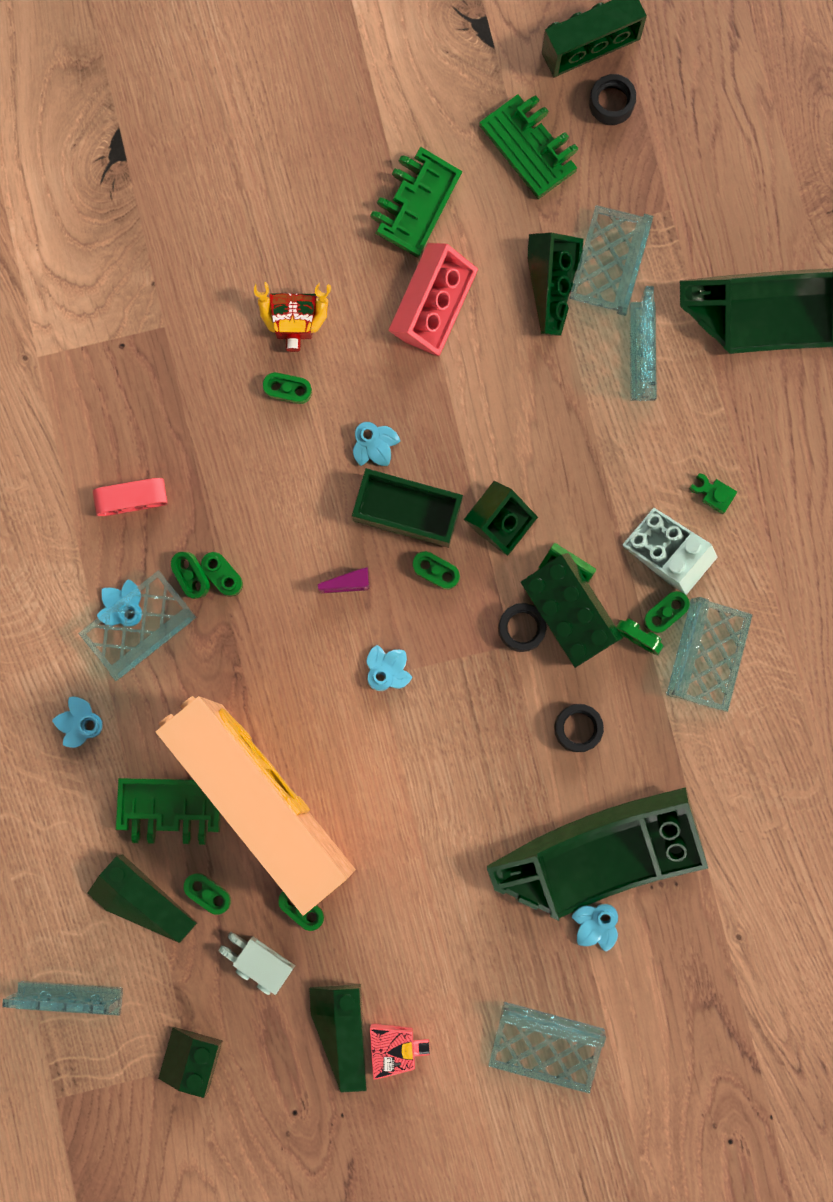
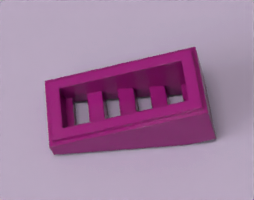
[318,567,370,594]

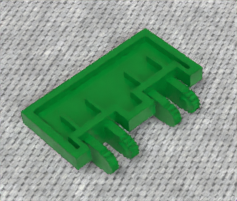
[479,94,578,199]
[370,147,463,258]
[116,778,221,845]

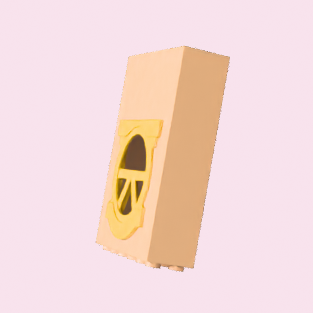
[156,696,356,916]

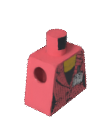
[370,1024,430,1080]

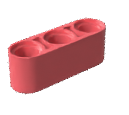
[93,478,168,516]

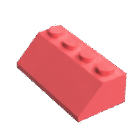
[388,243,478,356]

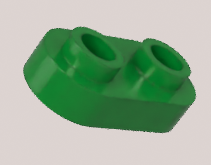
[263,372,312,404]
[413,551,460,590]
[171,552,210,599]
[201,552,243,597]
[644,591,690,633]
[616,618,664,655]
[183,873,231,915]
[278,891,324,931]

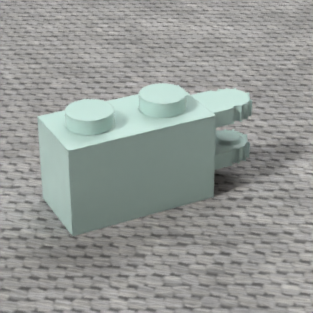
[218,932,295,995]

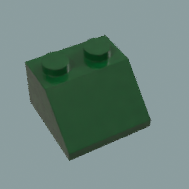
[463,481,538,556]
[158,1027,223,1098]

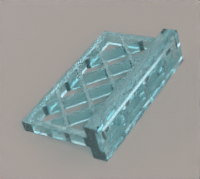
[569,205,654,316]
[630,286,657,401]
[78,570,197,681]
[666,597,753,712]
[2,981,123,1016]
[488,1002,606,1094]

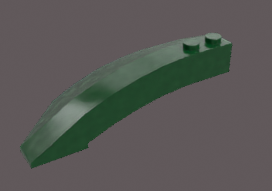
[680,268,833,355]
[487,787,708,921]

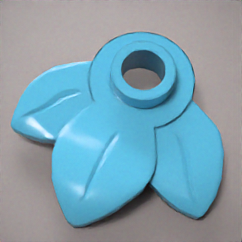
[353,422,400,466]
[97,579,142,627]
[366,645,412,691]
[52,697,103,748]
[572,904,618,951]

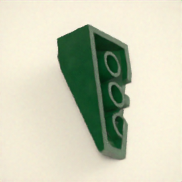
[527,232,584,336]
[88,854,197,943]
[309,984,367,1093]

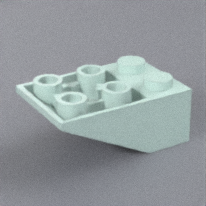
[622,508,718,595]

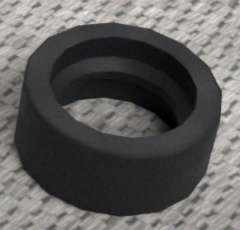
[589,74,636,125]
[498,603,547,652]
[554,704,604,752]

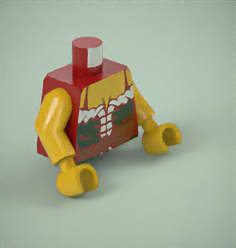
[254,282,331,352]

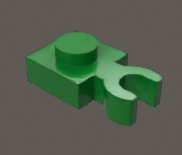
[689,473,737,514]

